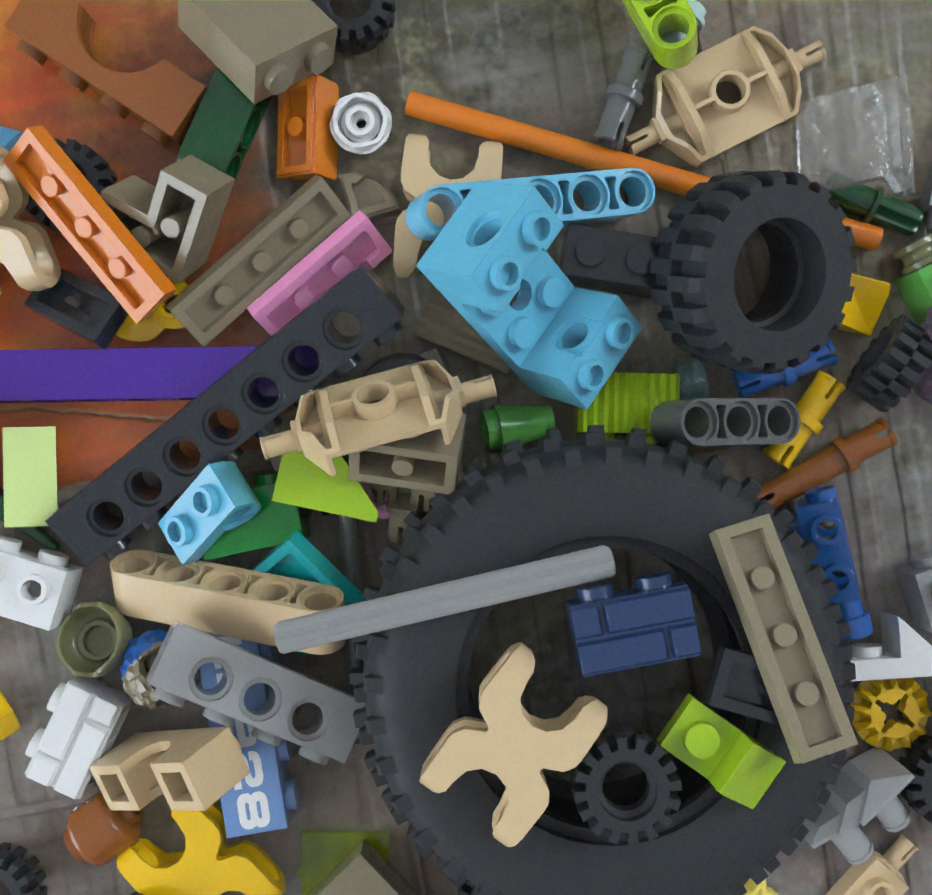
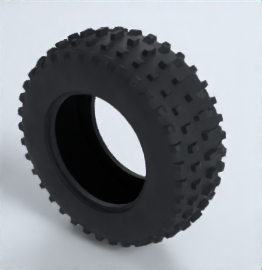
[350,425,856,895]

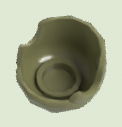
[55,601,134,678]

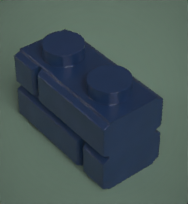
[566,572,702,678]

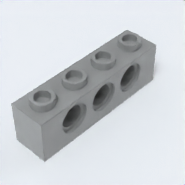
[146,619,365,766]

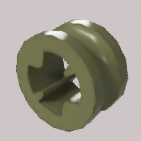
[892,233,932,276]

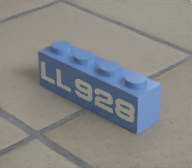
[199,632,300,838]

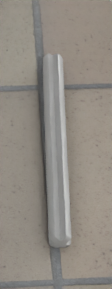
[274,545,616,654]

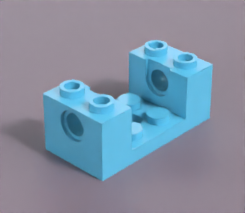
[416,181,643,410]

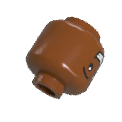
[64,790,144,866]

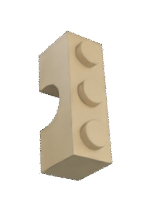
[89,726,250,811]

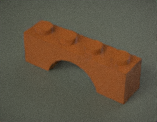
[4,0,207,148]

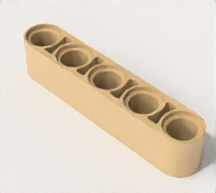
[110,549,346,655]

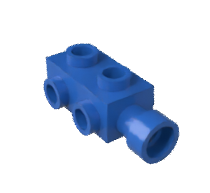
[789,485,873,641]

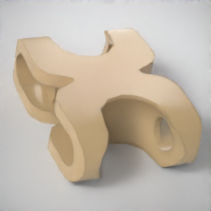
[393,133,503,278]
[0,146,61,296]
[419,642,608,847]

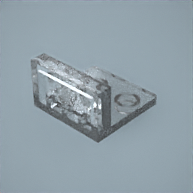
[796,77,915,198]

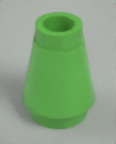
[480,404,555,453]

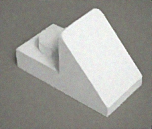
[848,611,932,681]

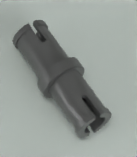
[592,45,655,151]

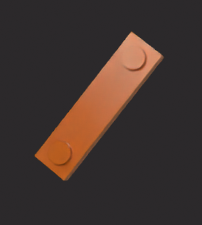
[3,125,176,324]

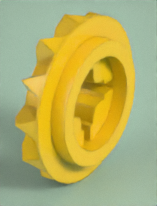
[850,678,932,752]

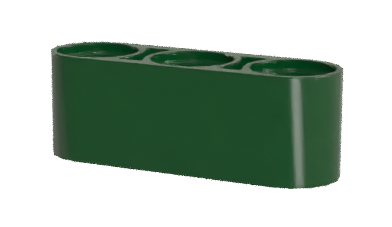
[176,67,273,182]

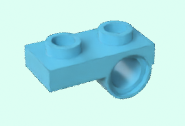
[158,461,261,565]

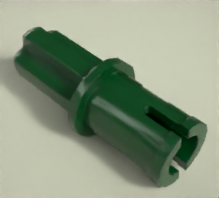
[825,172,924,236]

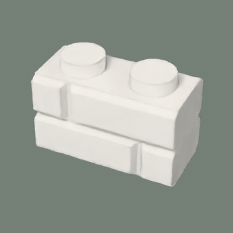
[25,676,134,800]

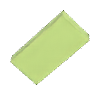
[2,426,58,528]

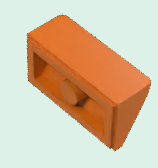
[276,74,339,181]

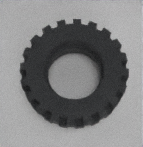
[650,170,857,375]

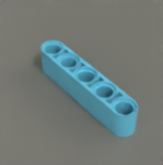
[406,168,655,241]

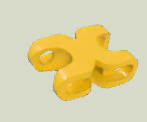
[117,802,286,895]

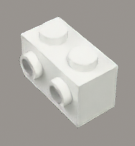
[0,535,84,631]

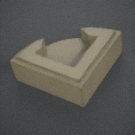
[338,173,400,221]

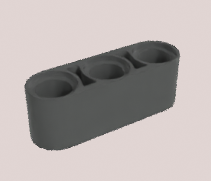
[650,398,800,446]

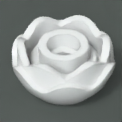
[329,92,392,155]

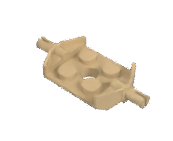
[624,26,826,169]
[259,359,497,477]

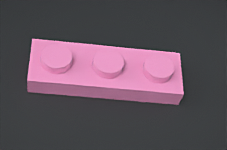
[246,210,393,336]

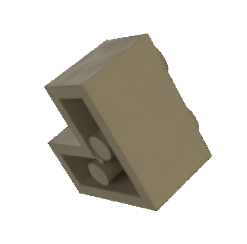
[100,155,235,283]

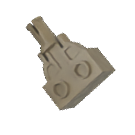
[348,401,466,544]

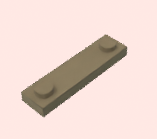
[166,175,350,347]
[709,513,858,764]

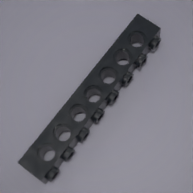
[45,260,405,566]

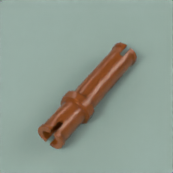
[757,417,898,510]

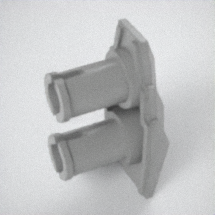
[803,747,915,865]

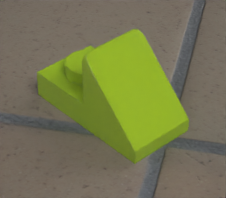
[656,693,786,809]

